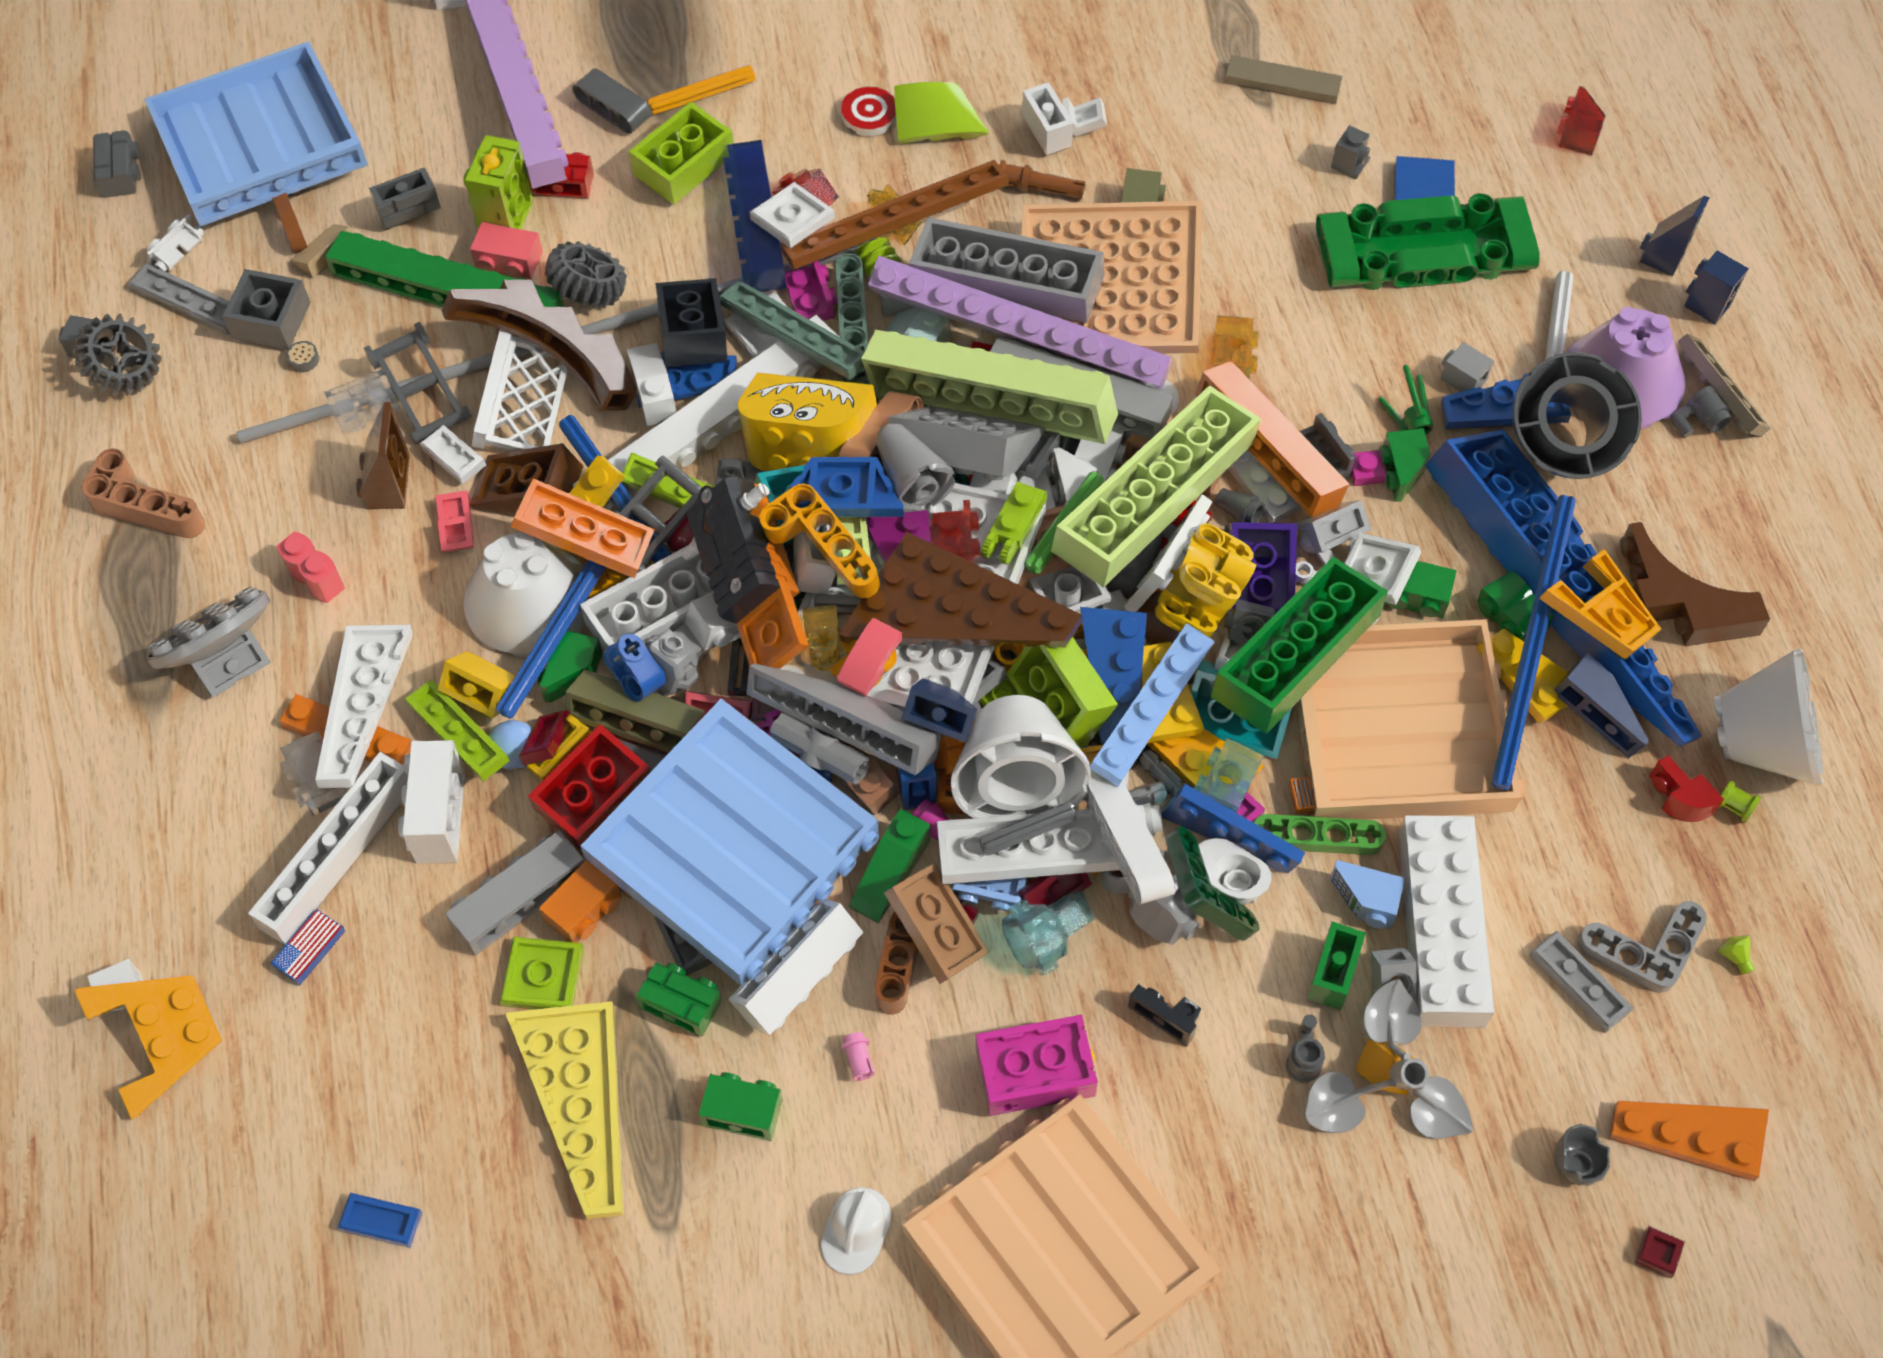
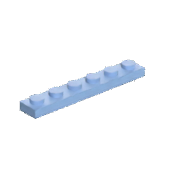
[1090,623,1215,787]

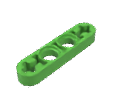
[1254,814,1387,855]

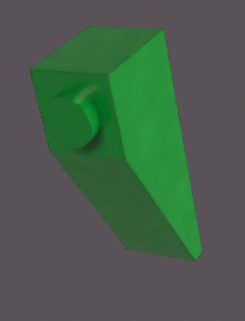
[849,809,930,924]

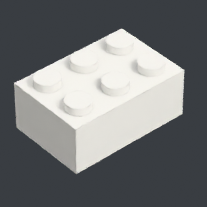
[398,740,466,863]

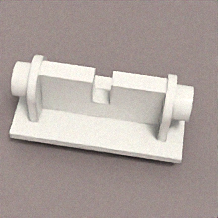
[146,214,204,272]

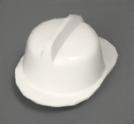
[1199,838,1271,905]
[821,1187,891,1275]

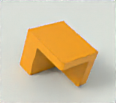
[1356,1039,1415,1095]

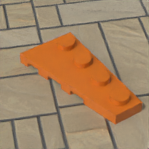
[1609,1100,1769,1181]

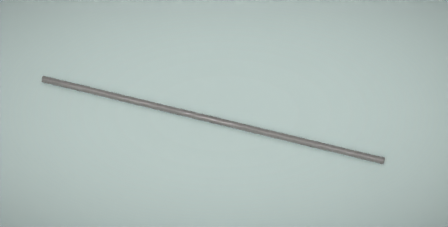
[236,237,877,444]

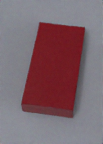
[519,710,570,765]

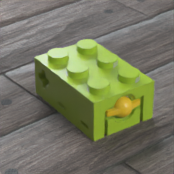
[463,135,534,229]

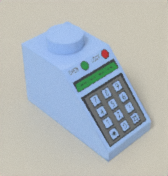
[1330,860,1405,928]

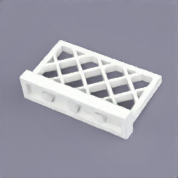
[472,329,568,451]

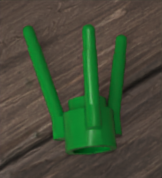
[1378,364,1433,435]

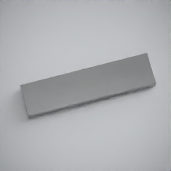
[128,263,230,335]

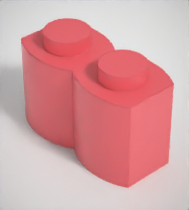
[276,531,345,603]

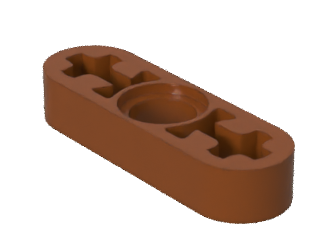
[273,193,308,253]

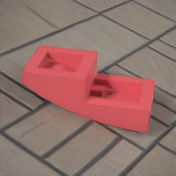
[435,490,474,553]
[837,618,902,697]

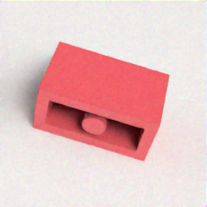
[470,222,543,279]

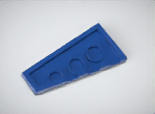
[1080,607,1147,744]
[1161,784,1305,874]

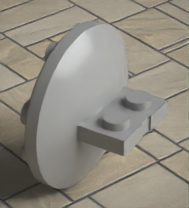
[146,586,271,697]

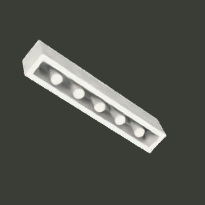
[248,752,408,945]

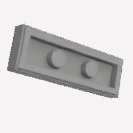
[1530,930,1633,1033]

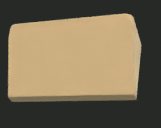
[291,224,352,278]

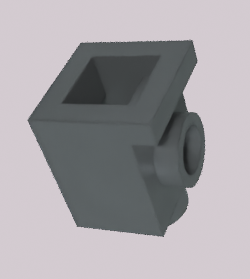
[1331,125,1371,179]

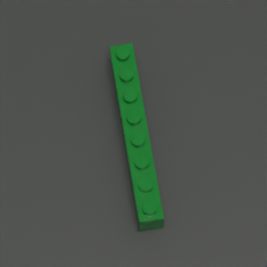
[325,230,564,307]

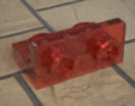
[932,500,980,564]

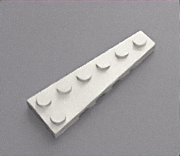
[315,625,413,788]

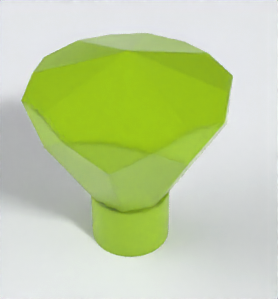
[1717,935,1755,975]

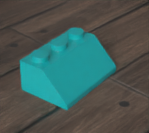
[1191,660,1292,759]

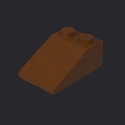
[356,402,410,510]
[470,443,584,516]

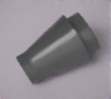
[1215,488,1265,523]

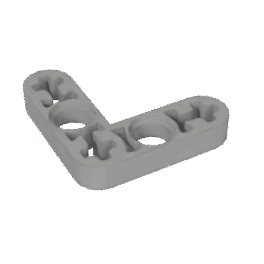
[1578,901,1707,993]

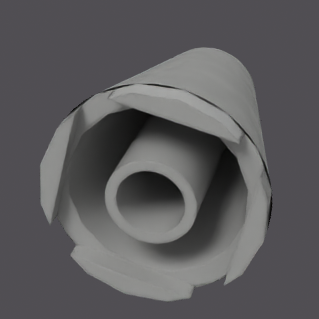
[876,424,955,513]

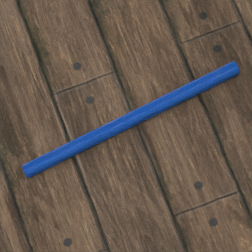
[1491,494,1576,790]

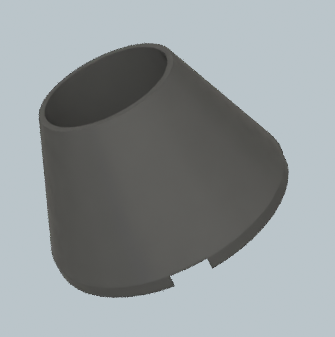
[1512,352,1642,479]

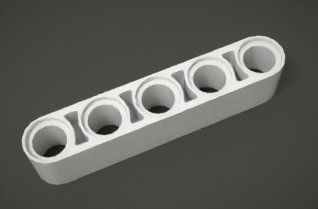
[1084,769,1175,905]

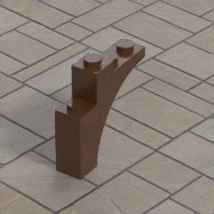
[1620,522,1770,646]

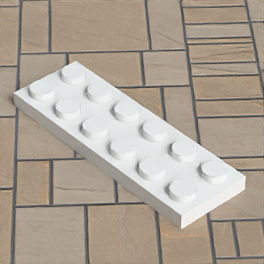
[937,805,1147,884]

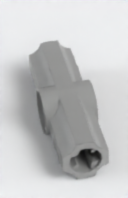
[770,713,870,784]

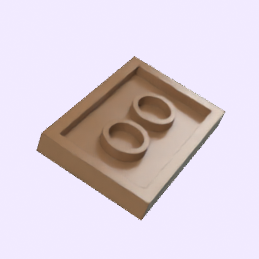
[884,863,990,984]

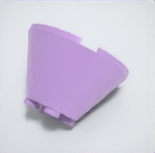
[1566,307,1685,429]

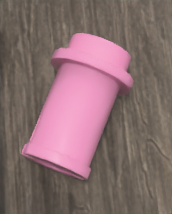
[841,1032,875,1081]

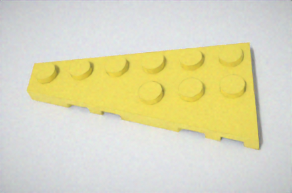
[505,1001,624,1219]

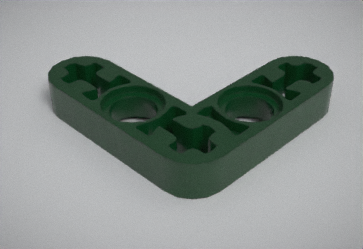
[1165,826,1260,941]

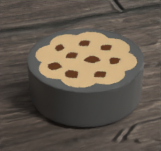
[286,341,319,372]

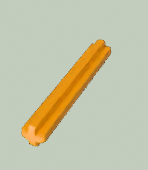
[647,65,755,115]

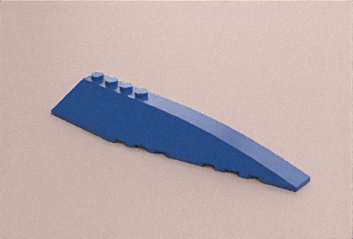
[1425,429,1702,747]

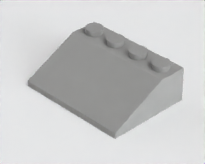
[888,405,1045,480]

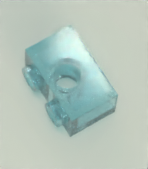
[1194,738,1264,813]

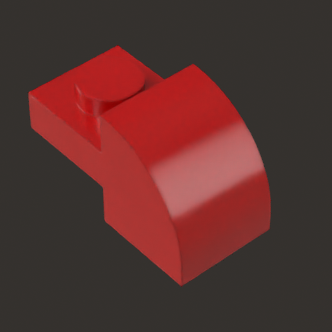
[1649,755,1724,822]

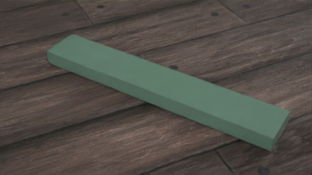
[719,280,865,380]

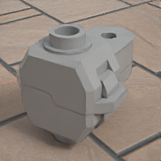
[643,623,709,697]
[1128,874,1199,945]

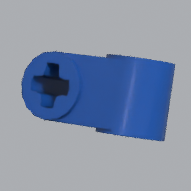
[603,633,666,702]

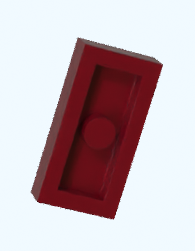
[1018,873,1092,924]

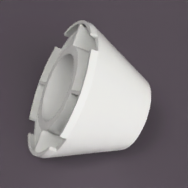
[951,695,1091,818]

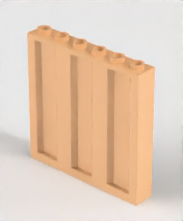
[1295,619,1524,820]
[903,1095,1221,1358]

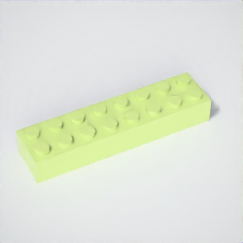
[861,330,1118,444]
[1051,386,1261,587]

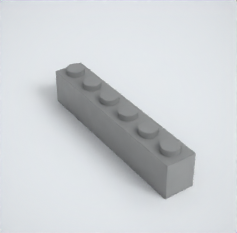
[990,335,1174,439]

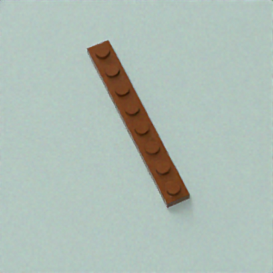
[780,160,1009,270]

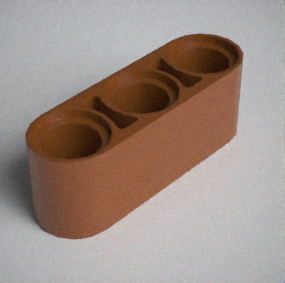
[875,912,918,1015]

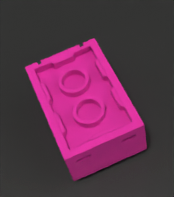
[975,1014,1098,1116]

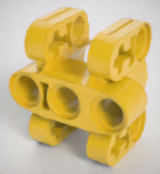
[1155,523,1256,638]

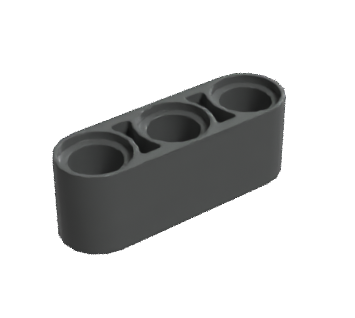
[572,68,652,134]

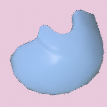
[489,719,533,770]

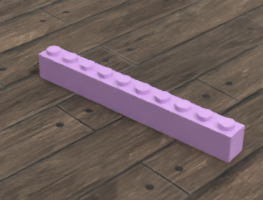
[465,0,569,189]
[868,256,1172,390]

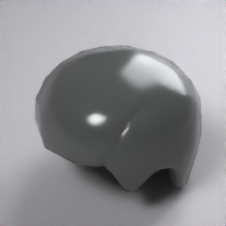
[1553,1124,1610,1186]

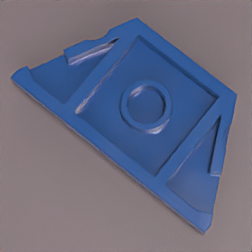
[790,457,904,517]

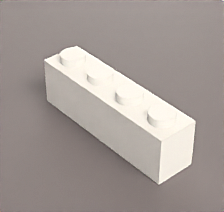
[728,899,863,1035]

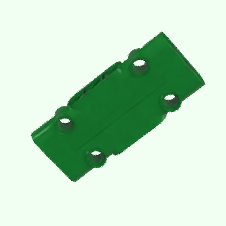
[1316,193,1540,290]

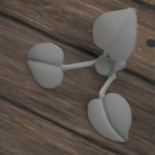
[1304,979,1473,1139]

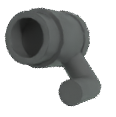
[1670,386,1732,438]
[1286,1014,1325,1083]

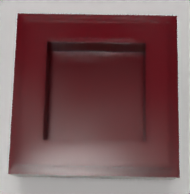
[1635,1226,1685,1279]

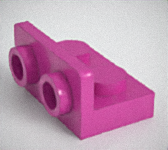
[783,260,838,321]

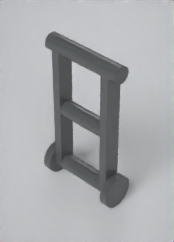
[363,322,472,444]
[619,455,702,578]

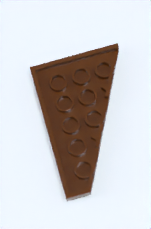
[839,532,1082,648]

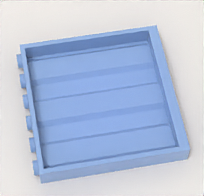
[145,41,368,226]
[581,699,879,985]

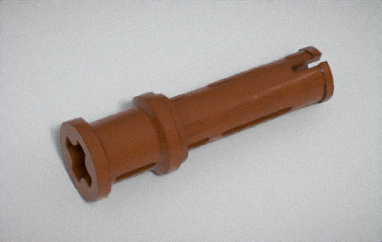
[999,160,1086,200]

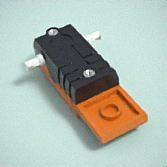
[681,477,809,669]

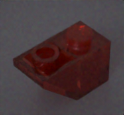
[1557,86,1606,156]
[772,168,839,206]

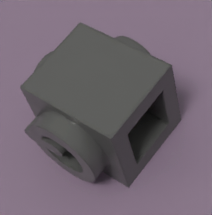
[1223,600,1275,643]

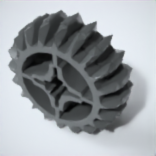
[544,241,627,309]
[73,313,161,396]

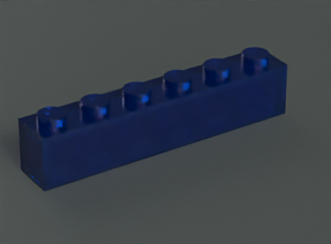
[723,140,787,292]

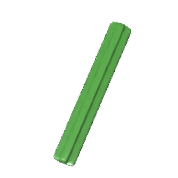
[1024,471,1104,575]

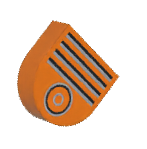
[1289,777,1315,814]

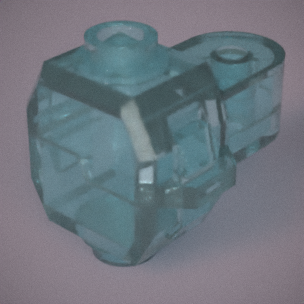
[1001,891,1095,975]

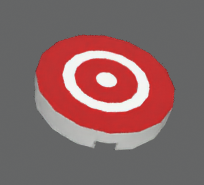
[841,86,896,136]

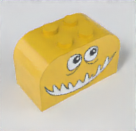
[738,372,877,471]

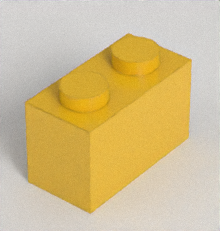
[437,651,516,718]

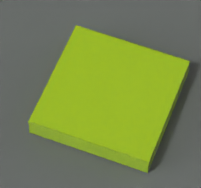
[500,936,584,1010]

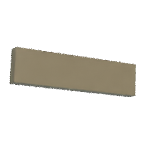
[1225,55,1343,104]

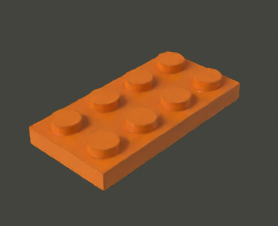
[511,479,655,579]

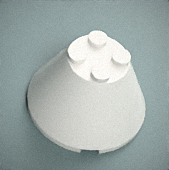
[464,531,588,657]
[1714,649,1823,785]

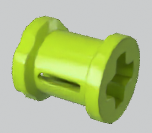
[1719,780,1762,823]

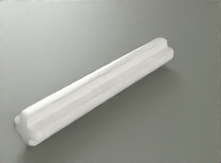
[1545,270,1573,360]

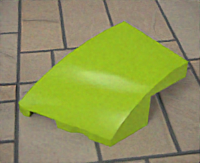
[894,82,989,144]

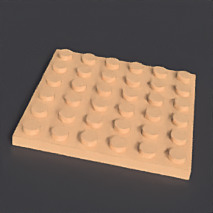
[1021,201,1203,353]

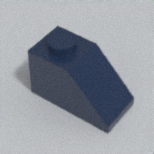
[902,678,978,743]

